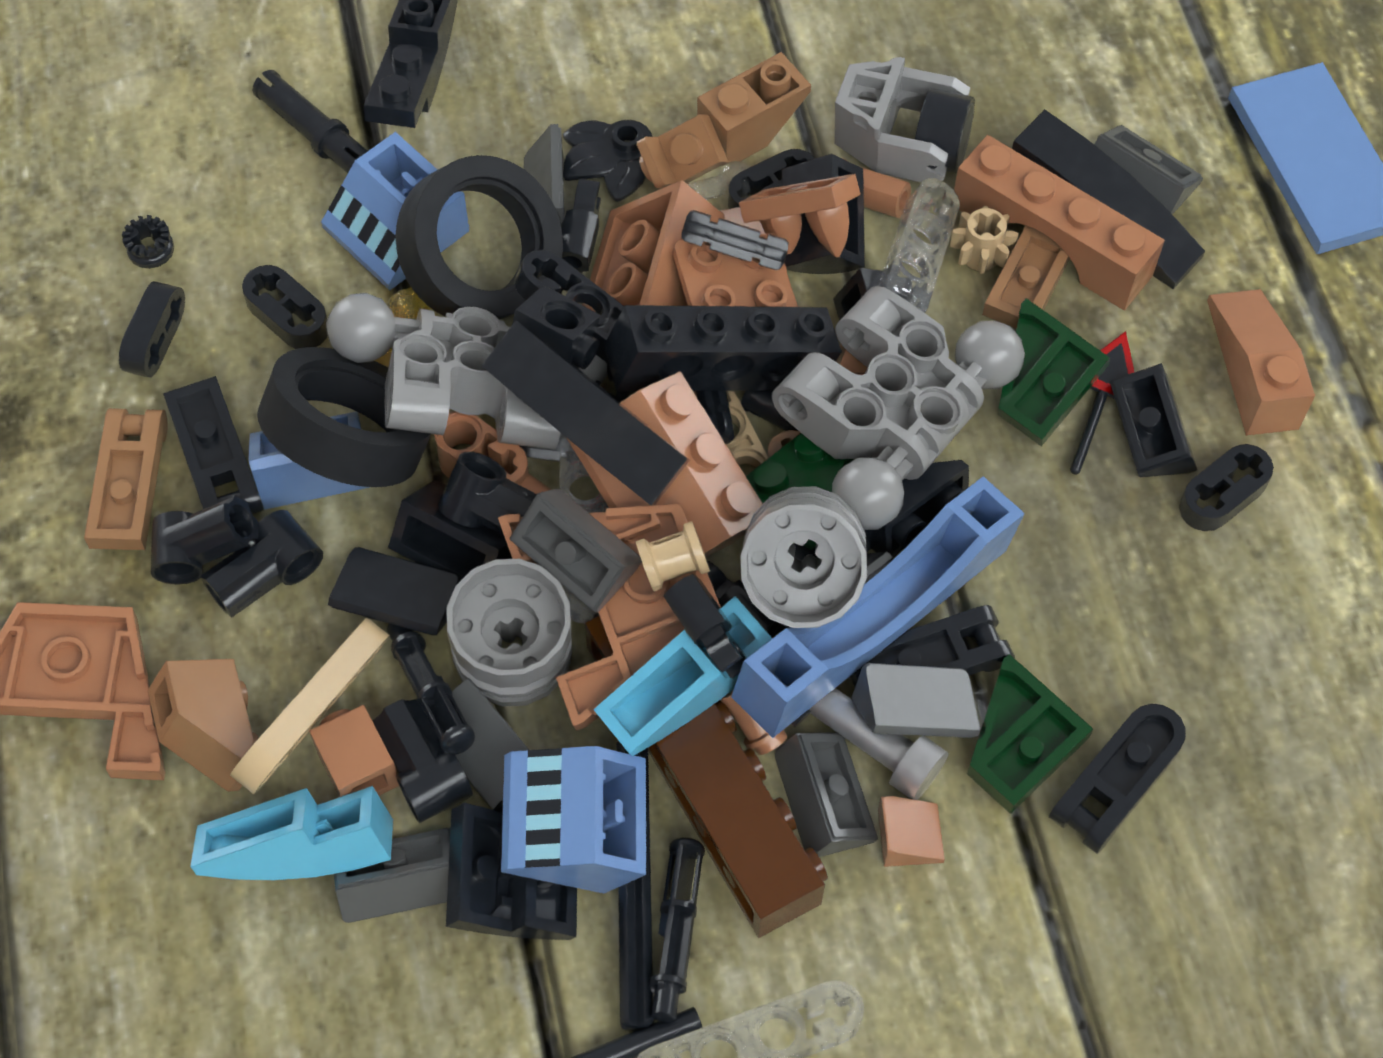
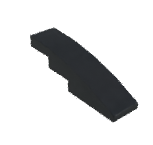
[1012,109,1205,289]
[482,321,690,506]

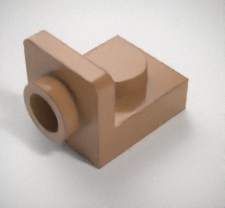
[637,114,729,189]

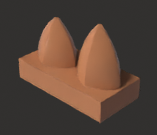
[739,174,860,258]

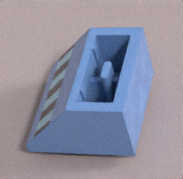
[321,132,469,291]
[501,746,646,894]

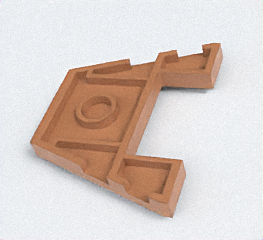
[498,504,721,731]
[0,602,165,781]

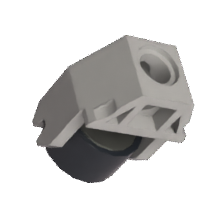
[834,57,975,184]

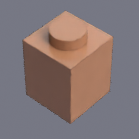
[309,704,399,797]

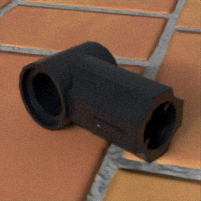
[438,452,537,536]
[151,496,259,585]
[200,510,323,618]
[372,699,473,824]

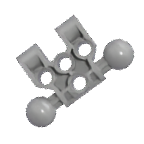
[772,286,1025,530]
[326,293,608,450]

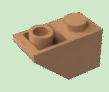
[697,52,811,169]
[147,659,259,792]

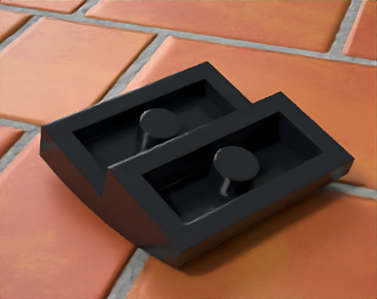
[446,802,577,940]

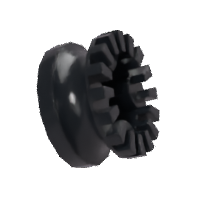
[122,215,174,269]

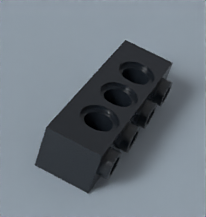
[604,305,842,391]

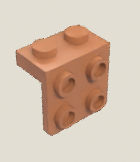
[673,233,798,307]

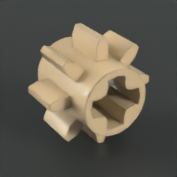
[950,206,1018,274]

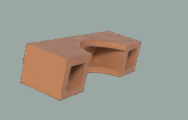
[951,135,1165,311]

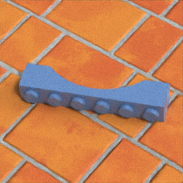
[731,476,1025,738]

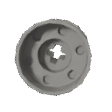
[740,486,867,628]
[447,559,572,707]

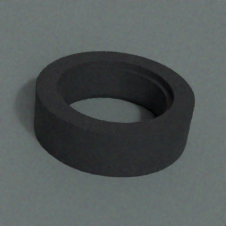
[396,155,563,320]
[257,347,431,487]

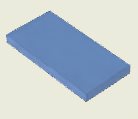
[1228,62,1383,254]

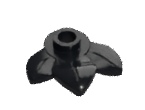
[563,120,653,202]

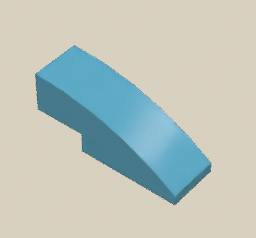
[593,596,773,756]
[190,786,393,880]

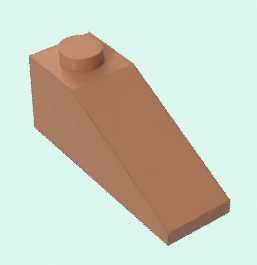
[1207,289,1315,436]

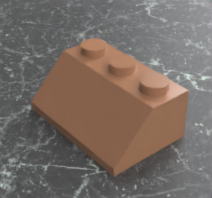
[582,180,725,312]
[567,371,762,558]

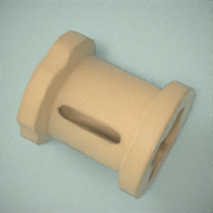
[636,521,710,592]

